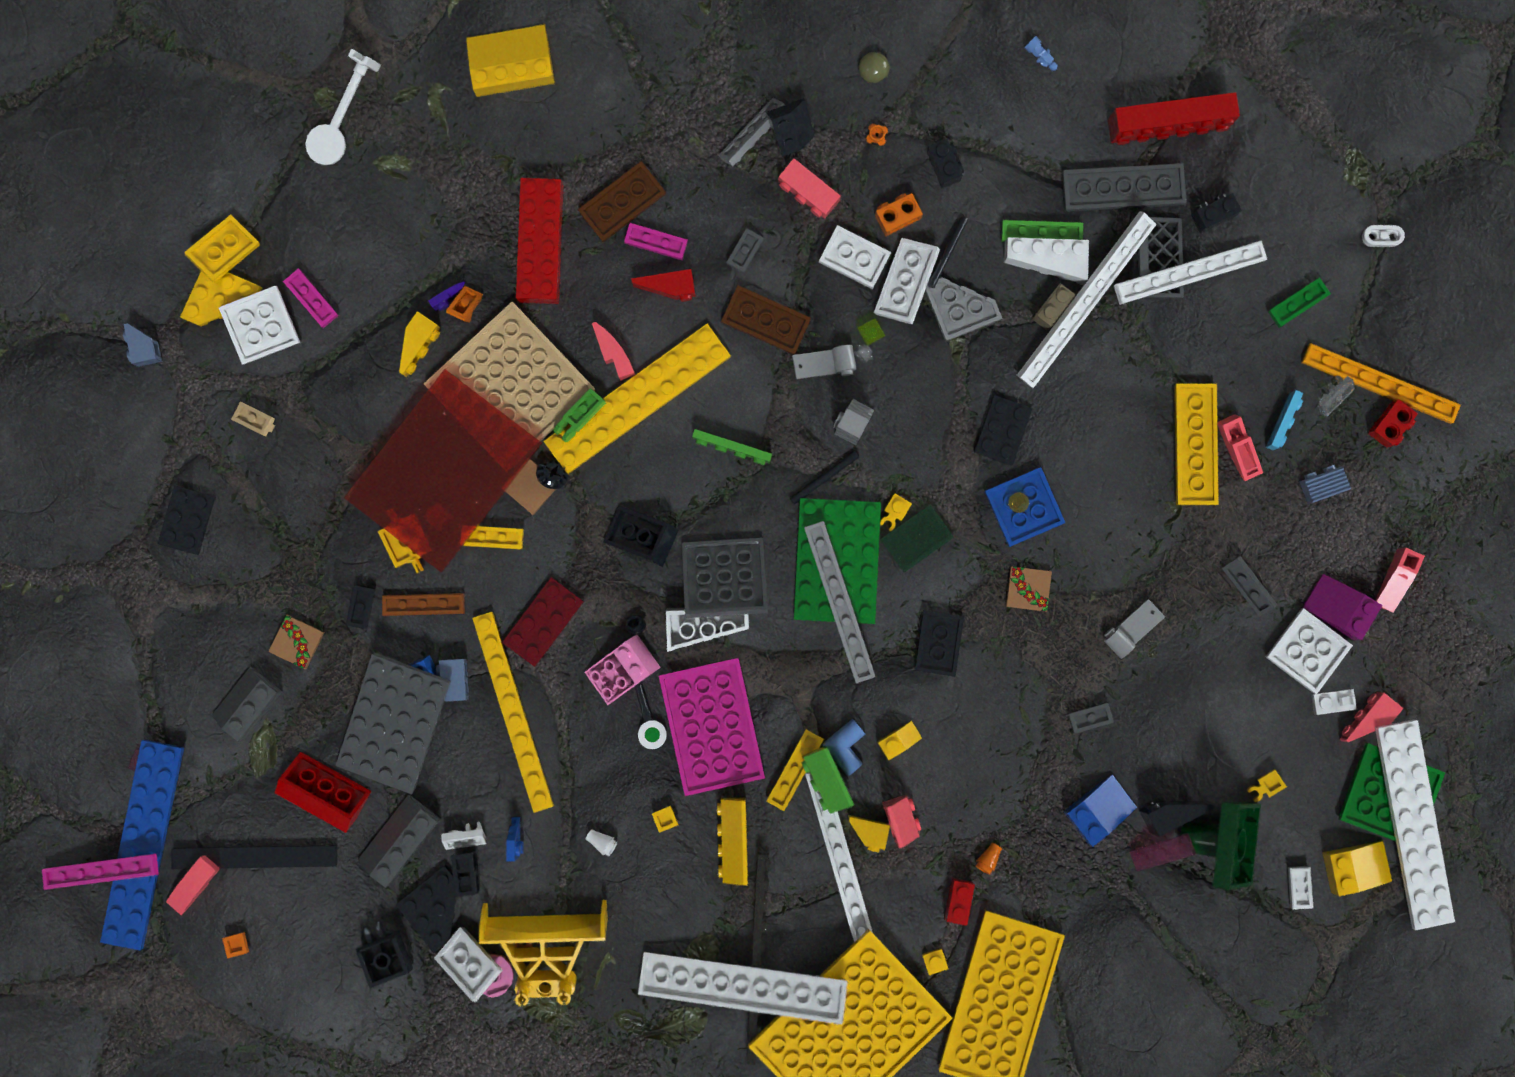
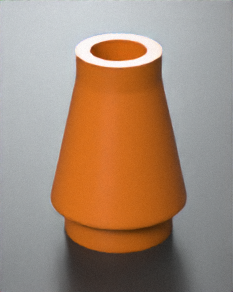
[976,843,1002,875]

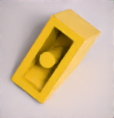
[877,721,922,760]
[848,815,890,852]

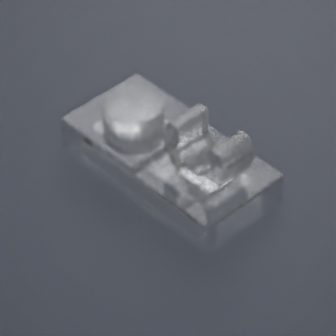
[1318,376,1355,418]

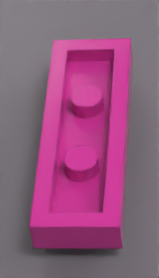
[624,223,688,260]
[283,269,339,328]

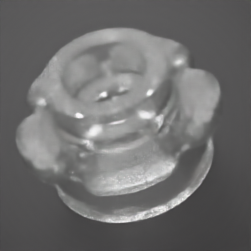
[854,344,873,363]

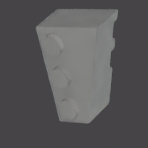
[833,399,874,445]

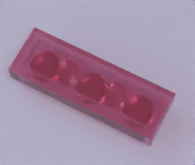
[1130,834,1196,871]

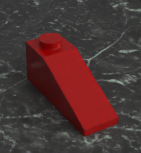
[631,269,696,302]

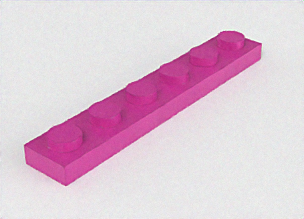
[42,853,159,890]

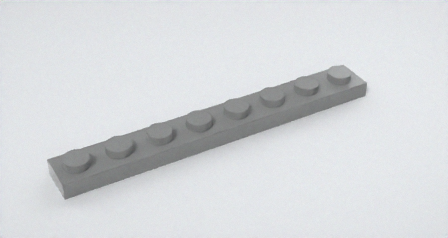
[804,521,875,683]

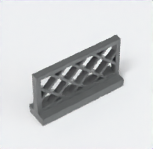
[1131,217,1184,299]

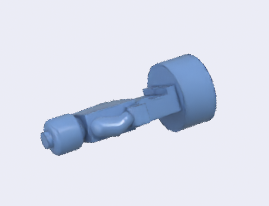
[1024,36,1058,71]

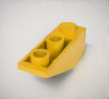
[399,311,441,377]

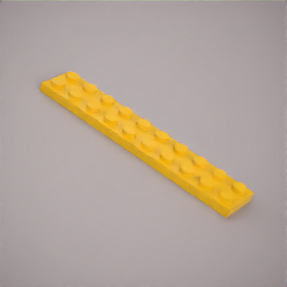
[544,324,731,474]

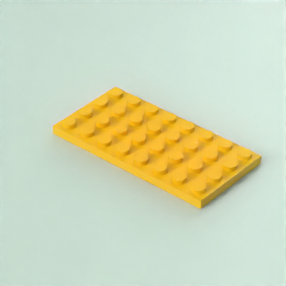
[938,910,1065,1077]

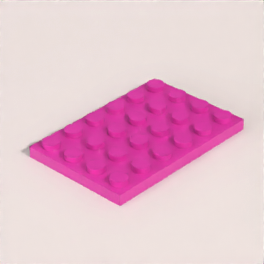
[659,658,765,796]

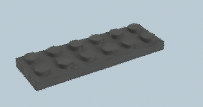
[1062,163,1186,212]

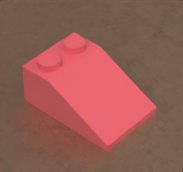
[882,795,921,848]

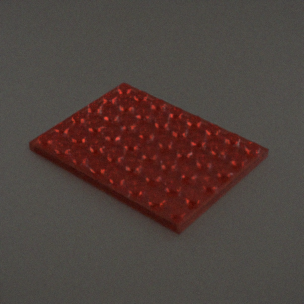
[344,369,542,572]

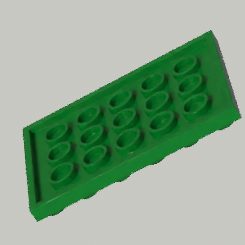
[794,498,881,624]

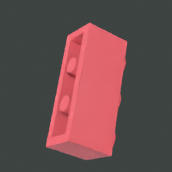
[778,158,841,219]

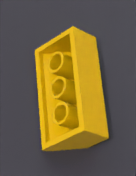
[717,797,748,885]

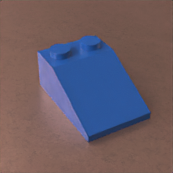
[1063,774,1137,847]

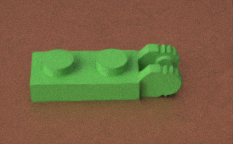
[553,388,606,442]

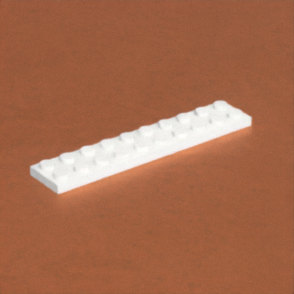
[1375,719,1455,930]
[638,952,848,1024]

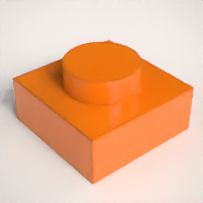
[222,932,249,958]

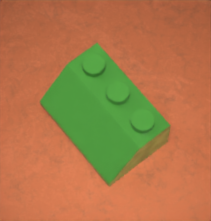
[801,746,854,814]

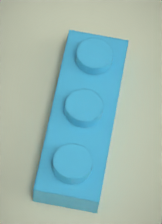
[1266,390,1303,450]

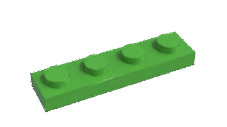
[1001,220,1083,242]
[692,429,772,465]

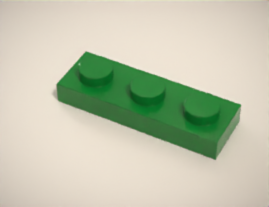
[1267,277,1331,328]

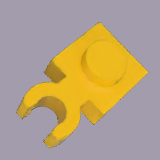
[880,494,912,532]
[1247,769,1287,802]

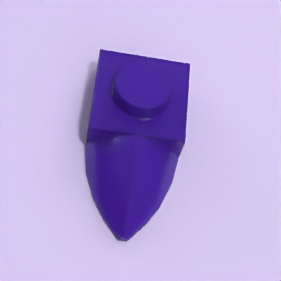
[428,281,465,311]

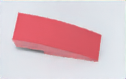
[592,322,635,381]
[1217,414,1263,481]
[166,855,221,915]

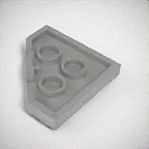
[925,277,1002,342]

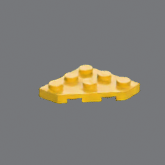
[180,271,262,326]

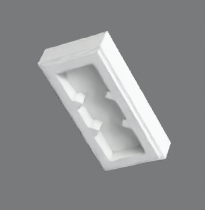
[1288,866,1313,909]

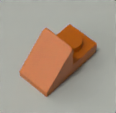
[446,286,483,323]

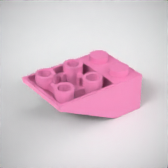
[585,635,661,705]

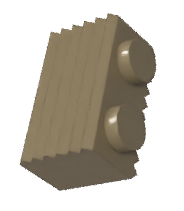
[1032,284,1075,330]

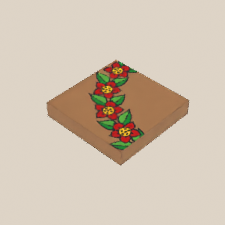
[1006,566,1052,612]
[268,615,325,669]

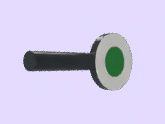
[634,685,667,749]

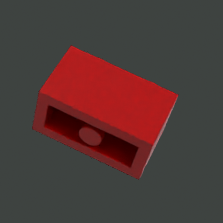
[944,878,975,926]

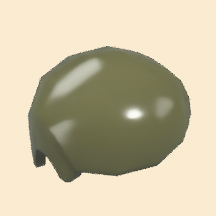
[858,52,890,83]

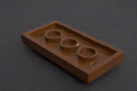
[578,161,666,242]
[721,285,811,355]

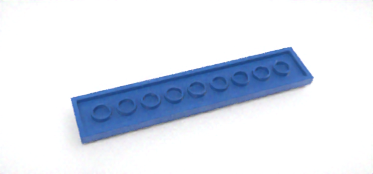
[100,739,184,951]

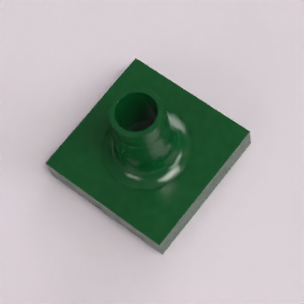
[1180,801,1261,890]

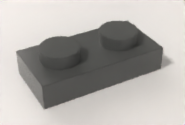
[726,228,764,274]
[1068,702,1114,734]

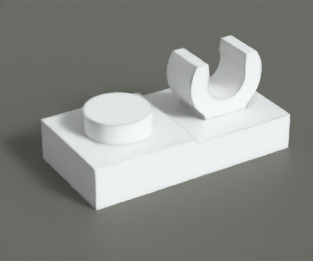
[1311,689,1357,715]
[441,822,487,850]

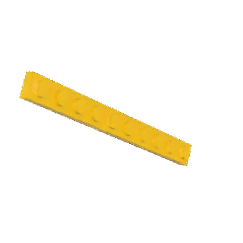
[472,612,554,813]

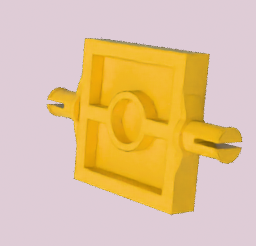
[378,508,433,574]

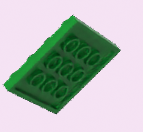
[1338,743,1445,841]

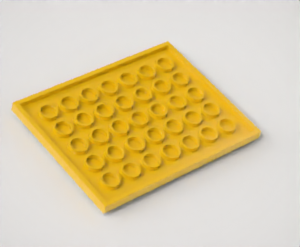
[748,929,953,1077]

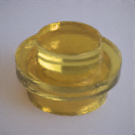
[1008,492,1029,513]

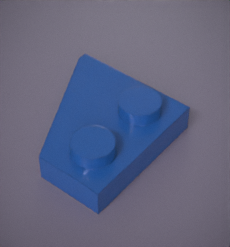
[506,817,524,861]

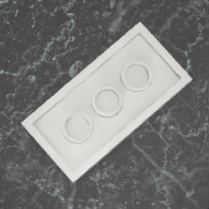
[874,238,940,324]

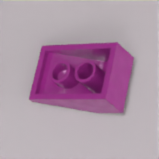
[1302,574,1383,640]

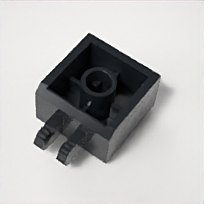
[356,921,413,988]

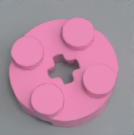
[483,954,514,997]

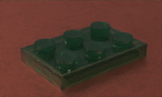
[881,504,954,573]

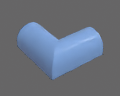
[821,719,866,776]

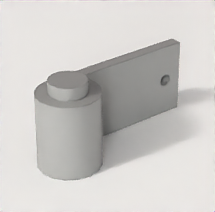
[792,345,856,379]
[1104,599,1165,659]

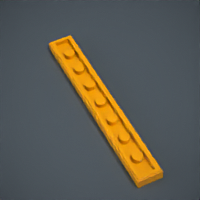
[1301,343,1461,424]

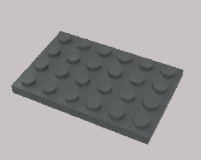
[336,652,451,794]

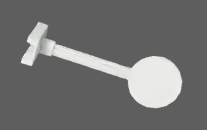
[306,49,381,165]

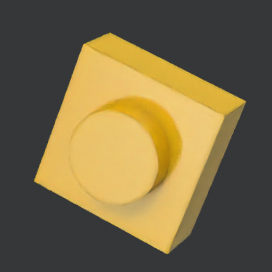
[652,805,679,833]
[922,948,948,975]

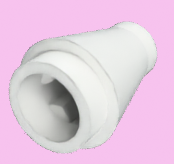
[586,829,617,856]

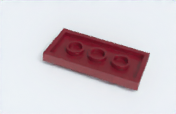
[502,577,584,667]

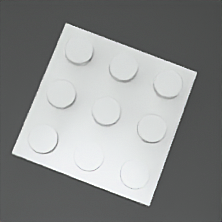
[218,286,301,365]
[1265,608,1353,694]

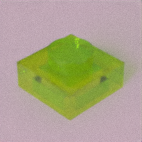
[857,318,885,346]

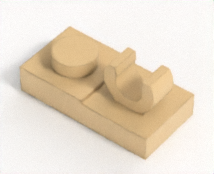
[231,401,275,437]

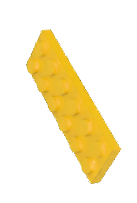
[1175,384,1219,505]

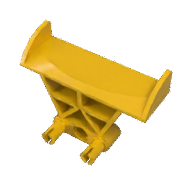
[479,900,608,1006]

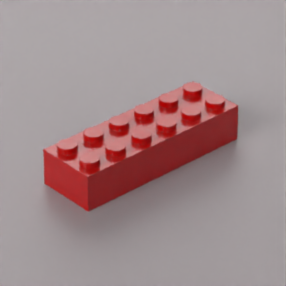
[1108,92,1240,145]
[516,178,564,304]

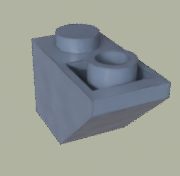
[123,323,162,367]

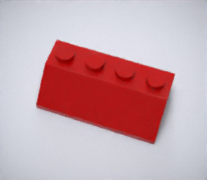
[275,752,371,833]

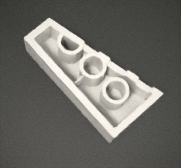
[1004,237,1089,285]
[666,608,749,652]

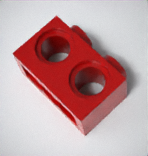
[1368,399,1418,448]

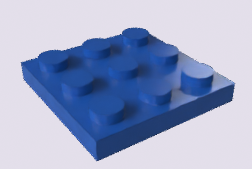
[984,467,1065,547]

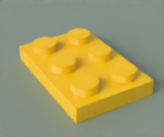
[184,215,260,283]

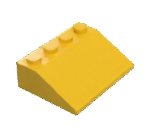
[466,24,555,97]

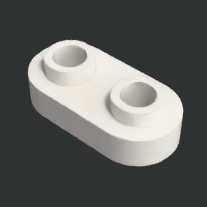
[1362,225,1405,247]

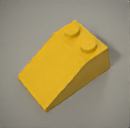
[1322,840,1392,896]

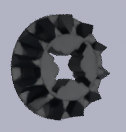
[536,459,569,489]

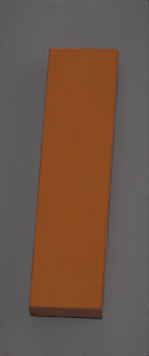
[382,593,465,616]

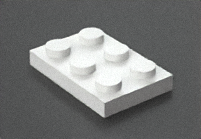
[819,225,891,289]
[434,927,503,1002]

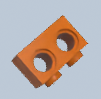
[875,193,923,237]

